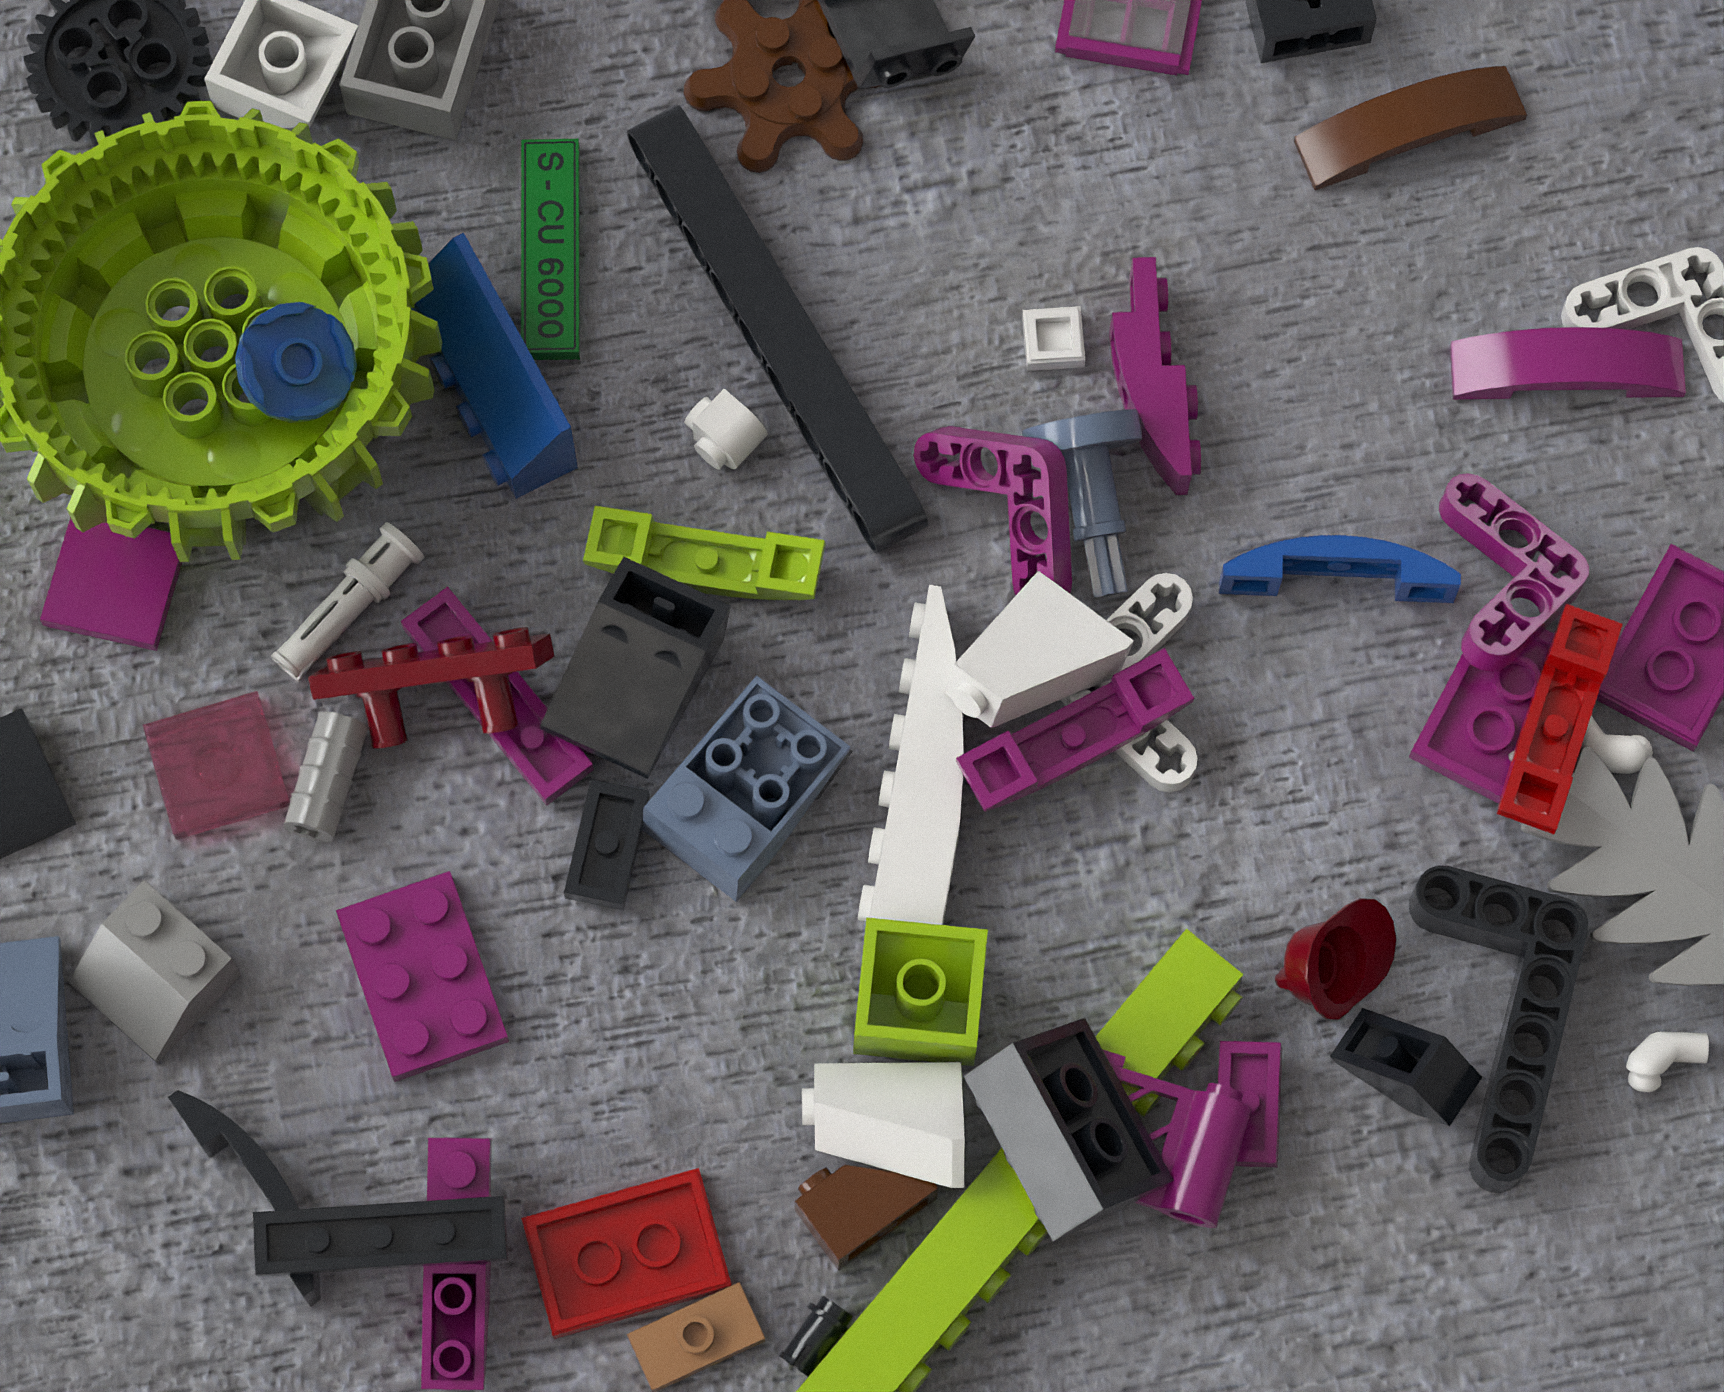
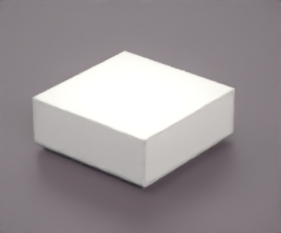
[1022,306,1085,371]

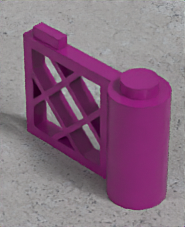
[1102,1049,1252,1228]

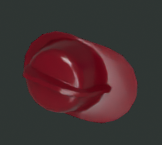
[1275,898,1397,1020]

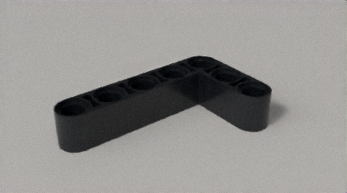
[1409,865,1588,1193]

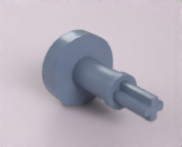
[1022,409,1143,598]

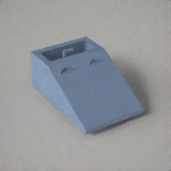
[643,675,851,902]
[0,936,74,1124]

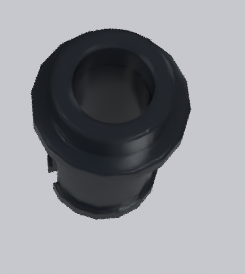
[779,1296,853,1377]

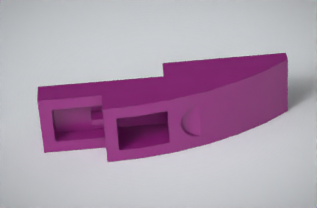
[1109,257,1201,495]
[421,1137,492,1390]

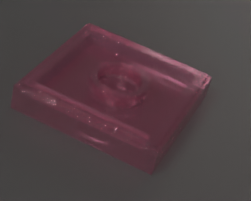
[143,691,291,840]

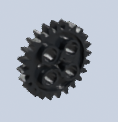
[23,0,212,147]

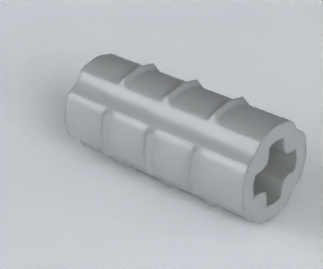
[283,712,368,843]

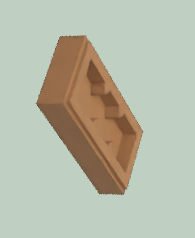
[627,1282,765,1392]

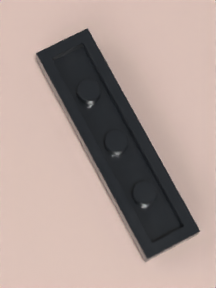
[253,1196,508,1277]

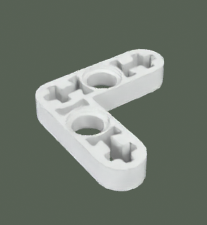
[1561,247,1724,403]
[1061,573,1198,792]

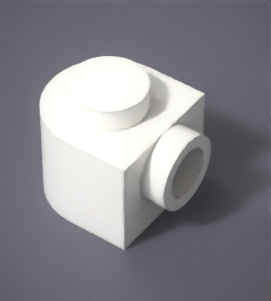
[684,389,768,470]

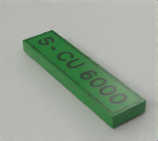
[521,139,580,360]

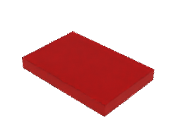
[521,1168,732,1339]

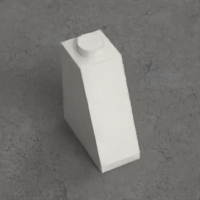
[944,571,1134,728]
[802,1062,965,1188]

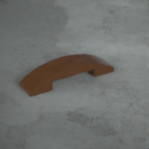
[1294,66,1527,190]

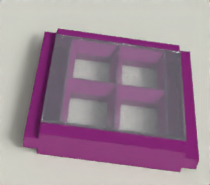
[1055,0,1202,76]

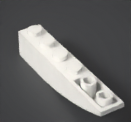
[858,585,964,925]

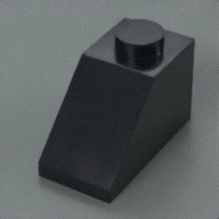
[1330,1008,1482,1127]

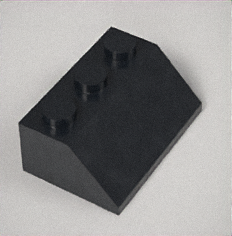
[964,1018,1174,1241]

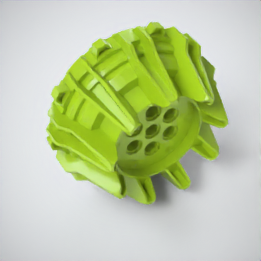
[0,101,442,562]

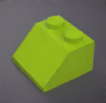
[853,917,988,1066]

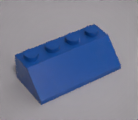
[412,233,578,499]

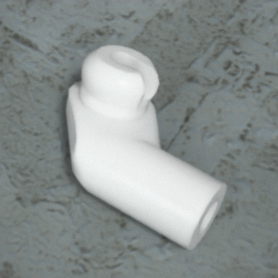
[1581,716,1653,774]
[1626,1032,1709,1092]

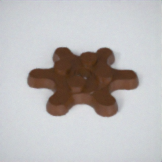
[684,0,881,173]

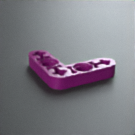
[913,426,1072,595]
[1439,473,1589,672]

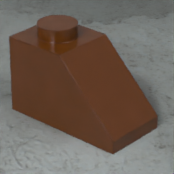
[795,1165,938,1271]

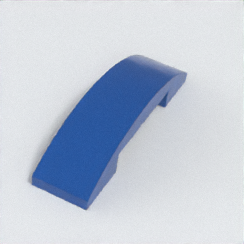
[1219,535,1461,603]

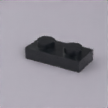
[564,779,650,910]

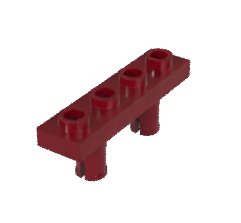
[308,627,555,749]

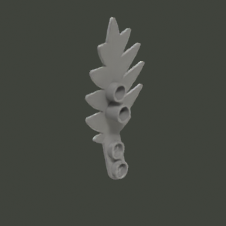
[1508,746,1724,986]

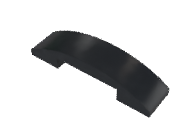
[168,1090,321,1307]

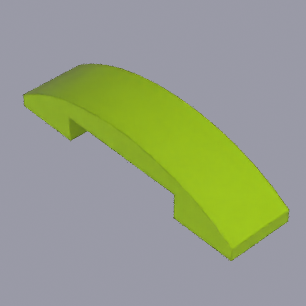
[583,506,826,600]

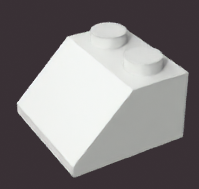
[204,0,358,128]

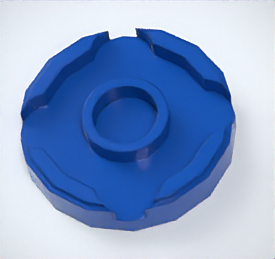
[235,302,357,423]

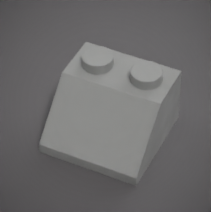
[69,880,241,1063]

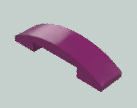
[1450,327,1686,400]
[956,648,1195,812]

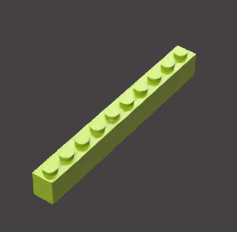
[796,928,1243,1392]

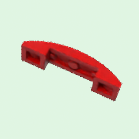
[1496,604,1623,834]

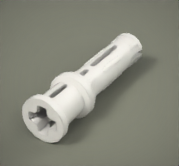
[271,522,425,682]

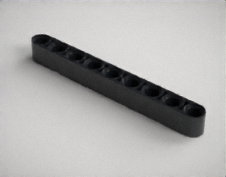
[626,105,929,554]

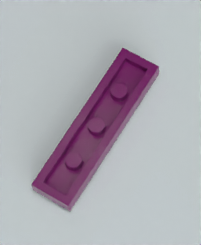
[400,586,594,806]

